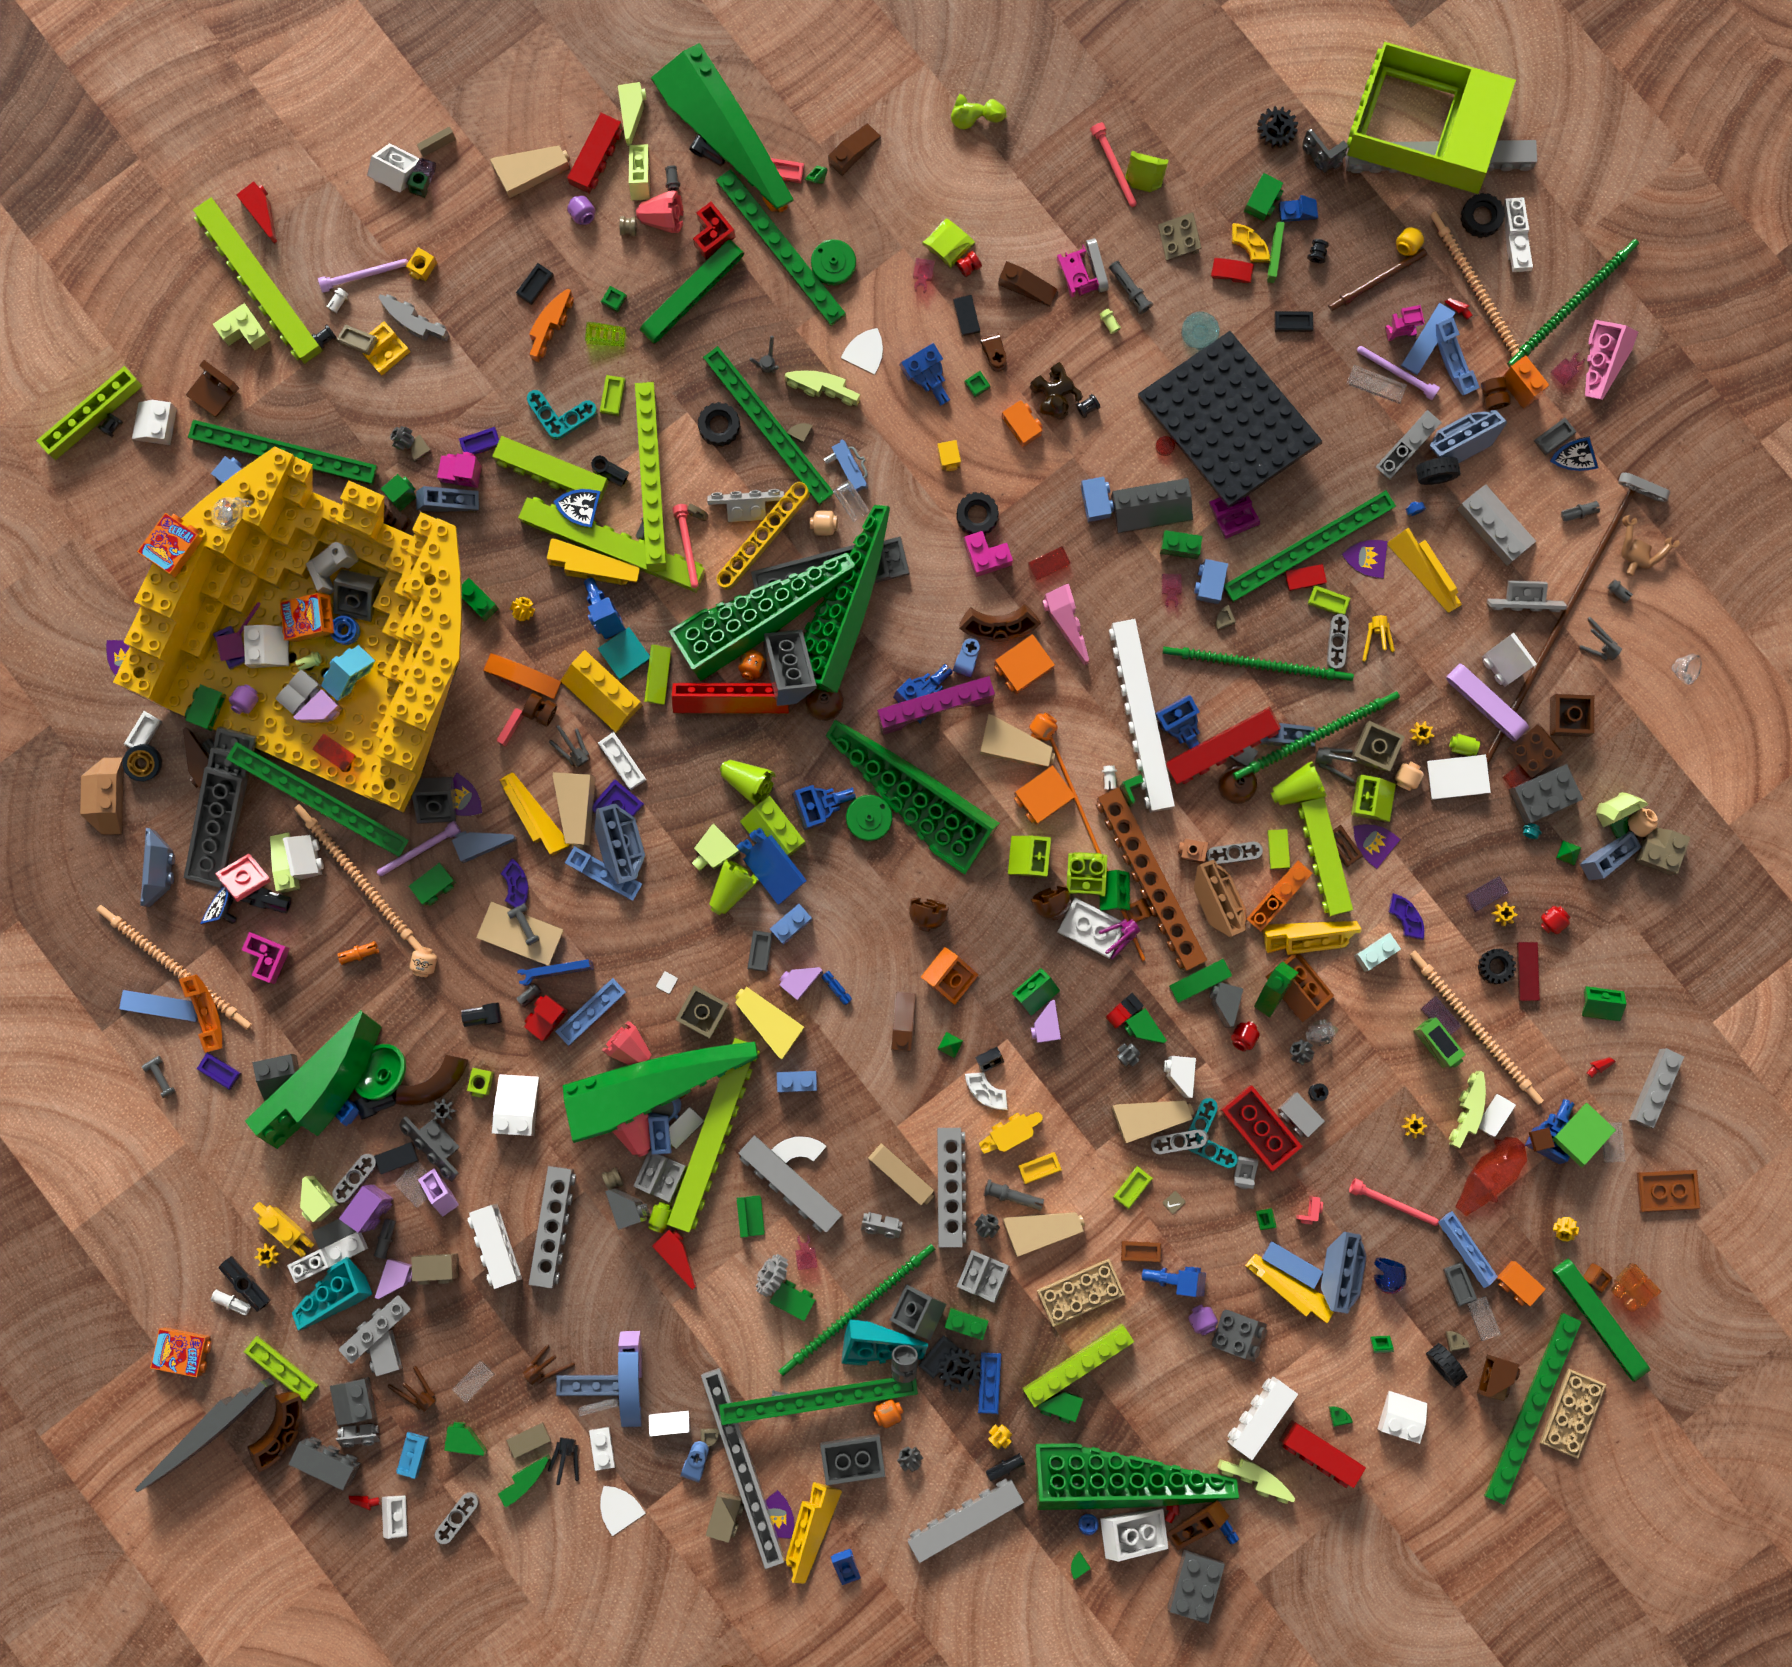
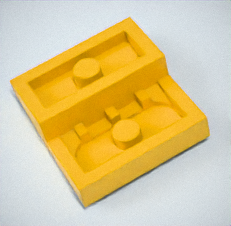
[362,321,411,376]

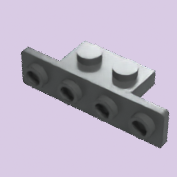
[399,1116,459,1182]

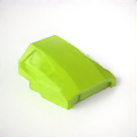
[1125,151,1169,192]
[922,218,975,268]
[1067,852,1108,896]

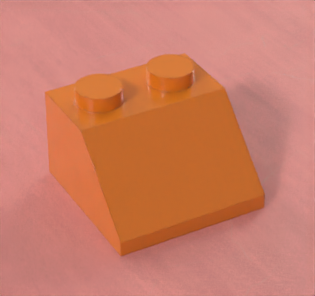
[921,947,979,1005]

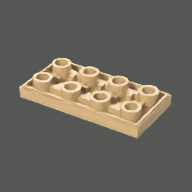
[476,902,564,966]
[1037,1258,1125,1327]
[1539,1369,1607,1459]

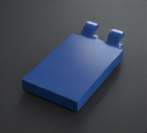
[737,828,807,905]
[517,959,594,986]

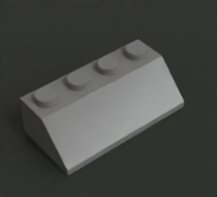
[1457,485,1536,566]

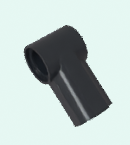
[689,135,725,166]
[591,455,629,487]
[461,1003,502,1027]
[354,1093,396,1120]

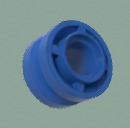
[330,616,361,645]

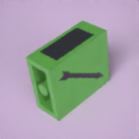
[1413,1017,1466,1068]

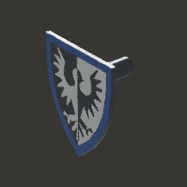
[1550,436,1599,471]
[554,489,601,528]
[200,886,237,925]

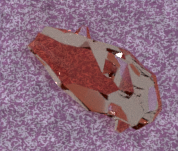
[1455,1137,1527,1216]

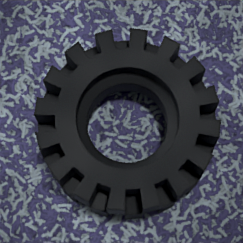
[1478,949,1516,984]

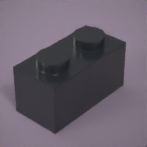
[975,1047,1004,1073]

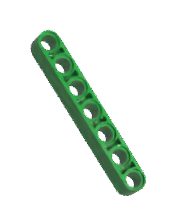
[640,239,745,344]
[1552,1258,1651,1382]

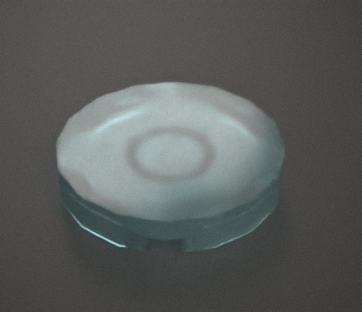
[1181,311,1220,350]

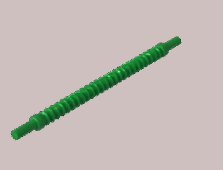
[1507,239,1639,367]
[1162,646,1354,681]
[1233,691,1400,780]
[778,1244,936,1376]

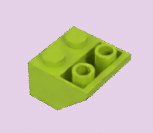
[1351,775,1396,822]
[1008,836,1051,878]

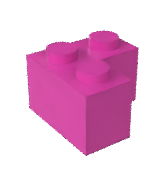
[437,452,482,488]
[964,531,1013,577]
[242,932,290,984]

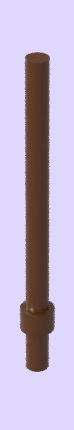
[1328,248,1427,311]

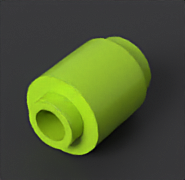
[1449,733,1480,756]
[648,1202,672,1233]

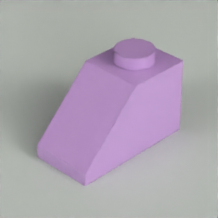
[294,689,342,723]
[779,967,823,1001]
[1031,1000,1061,1043]
[418,1168,459,1217]
[375,1259,412,1299]
[618,1331,642,1378]

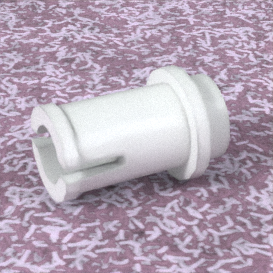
[326,288,348,313]
[1102,766,1117,790]

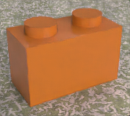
[1001,400,1043,448]
[1496,1261,1545,1307]

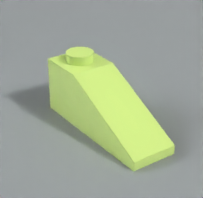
[618,82,647,146]
[629,144,650,201]
[270,832,300,893]

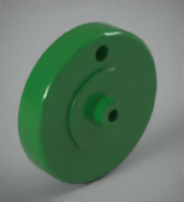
[811,239,856,286]
[846,795,892,842]

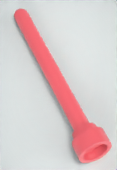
[1090,122,1137,207]
[672,504,699,588]
[1349,1178,1439,1226]

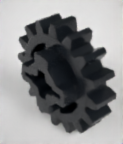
[1257,106,1298,148]
[938,1348,981,1392]

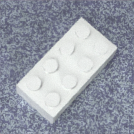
[468,1204,522,1289]
[1227,1377,1298,1460]

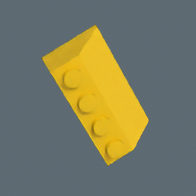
[561,650,643,733]

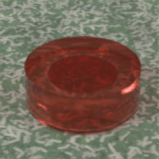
[1155,436,1175,456]

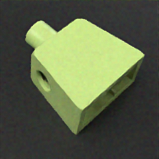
[692,824,740,871]

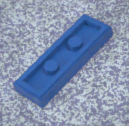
[978,1352,1001,1414]

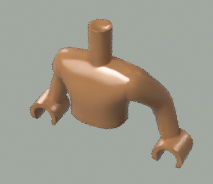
[1621,515,1680,576]

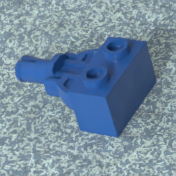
[899,343,951,406]
[584,578,626,639]
[893,664,953,724]
[1155,695,1200,749]
[792,785,856,830]
[1525,1099,1575,1164]
[1142,1267,1207,1297]

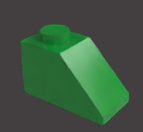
[1124,1008,1167,1044]
[444,1422,487,1456]

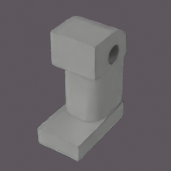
[306,542,359,595]

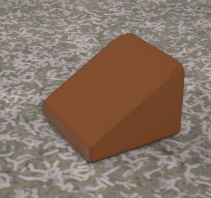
[1126,898,1152,923]
[1583,1263,1613,1293]

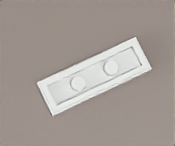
[598,732,646,791]

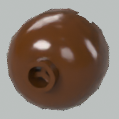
[805,689,844,721]
[1218,765,1257,804]
[1031,885,1071,920]
[909,898,949,932]

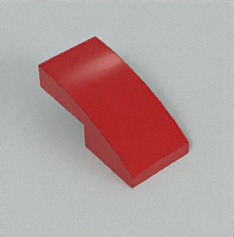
[1211,258,1254,283]

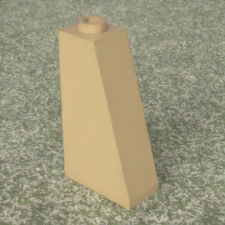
[490,146,571,198]
[980,714,1055,769]
[553,772,596,849]
[1111,1101,1194,1143]
[868,1143,934,1205]
[1003,1212,1085,1257]

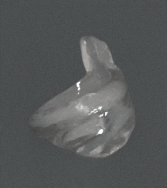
[211,497,252,530]
[1671,653,1702,685]

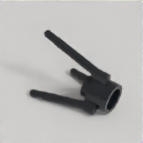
[548,1437,579,1485]

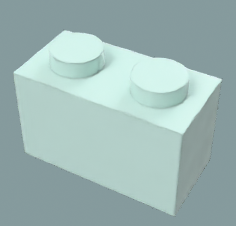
[1354,933,1401,972]

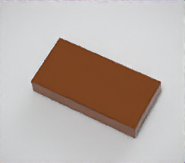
[1121,1241,1161,1263]

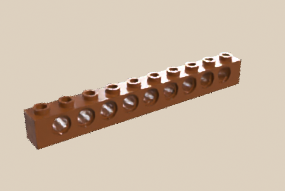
[1096,787,1207,972]

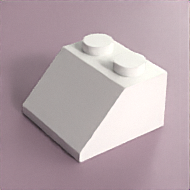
[367,143,422,192]
[132,400,177,445]
[244,625,289,668]
[283,835,324,880]
[1164,1056,1196,1098]
[1377,1391,1427,1444]

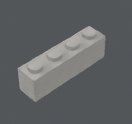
[1629,1048,1684,1128]

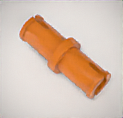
[338,941,379,965]

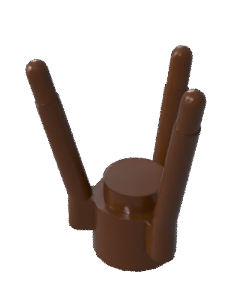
[523,1344,575,1385]
[387,1366,436,1412]

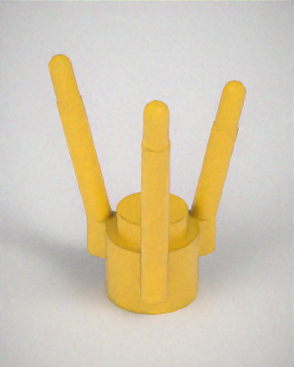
[1362,615,1395,662]

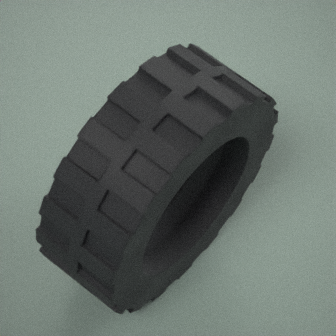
[1460,193,1505,238]
[698,402,740,447]
[1416,457,1461,485]
[956,492,999,535]
[1426,1343,1468,1388]

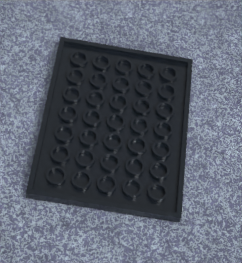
[1138,331,1322,508]

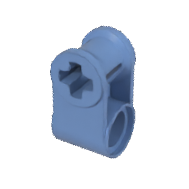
[953,638,980,677]
[680,1441,709,1483]

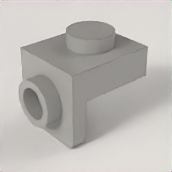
[1234,1156,1258,1189]

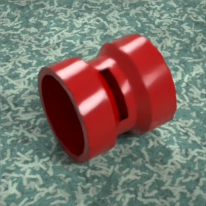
[956,251,982,277]

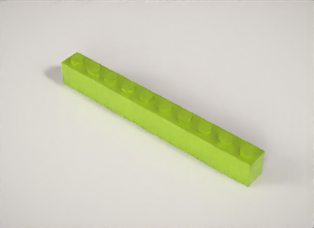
[193,197,323,364]
[635,382,666,572]
[518,497,705,593]
[667,1038,760,1232]

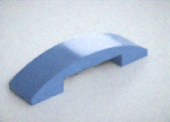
[1401,303,1456,376]
[1436,317,1480,395]
[565,846,642,901]
[119,990,198,1022]
[618,1352,642,1427]

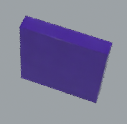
[592,779,644,817]

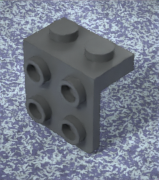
[1302,129,1348,173]
[1212,1309,1267,1362]

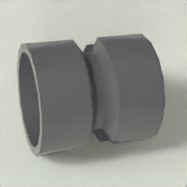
[891,1345,918,1383]

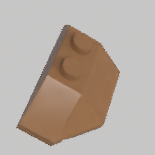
[80,757,123,835]
[1194,860,1246,937]

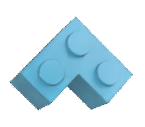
[321,645,375,701]

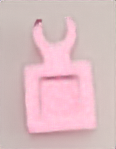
[913,258,935,293]
[1550,352,1585,386]
[1162,574,1182,608]
[795,1234,818,1270]

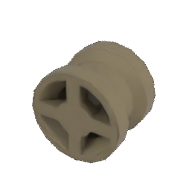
[619,216,637,236]
[602,1167,624,1190]

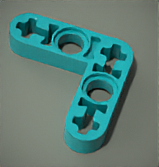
[527,390,597,440]
[1183,1098,1238,1168]

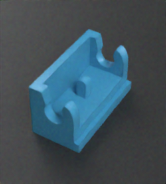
[396,1432,429,1479]

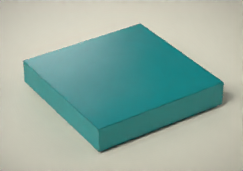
[598,627,650,680]

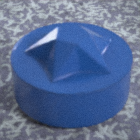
[1405,502,1426,517]
[1078,1514,1098,1536]

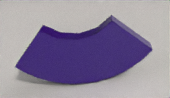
[501,859,529,908]
[1388,893,1424,940]

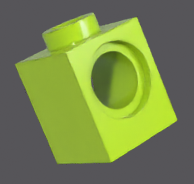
[467,1068,494,1098]

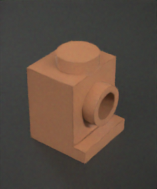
[1177,838,1208,863]

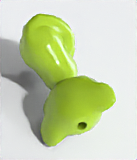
[951,94,1007,129]

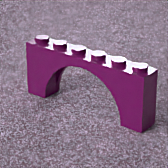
[877,676,995,735]

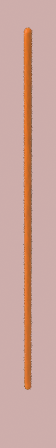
[1050,737,1145,961]

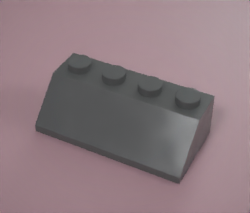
[1111,478,1193,533]
[764,630,816,706]
[605,1189,650,1230]

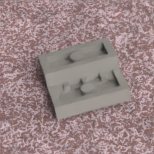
[634,1150,688,1203]
[957,1250,1010,1303]

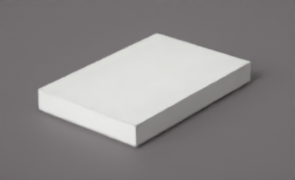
[1427,754,1491,800]
[1057,898,1122,959]

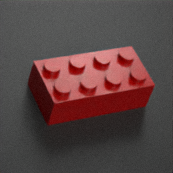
[1219,1085,1303,1172]
[1279,1420,1366,1488]

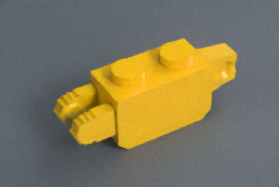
[978,1112,1043,1154]
[252,1202,314,1257]

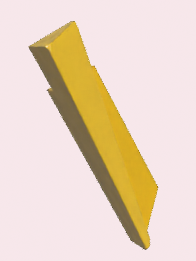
[1387,528,1462,613]
[547,538,640,585]
[499,773,570,856]
[1262,921,1361,955]
[1245,1254,1334,1323]
[785,1482,842,1584]

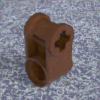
[980,332,1007,372]

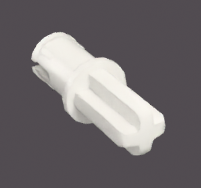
[211,1289,251,1315]

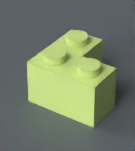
[213,303,270,350]

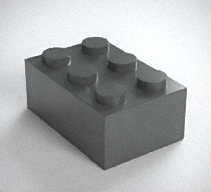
[1509,764,1583,825]
[820,1434,885,1485]
[288,1437,361,1490]
[1167,1549,1225,1624]

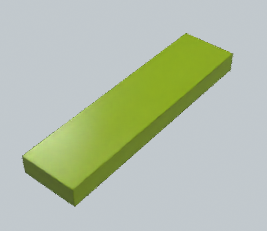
[244,1336,319,1402]

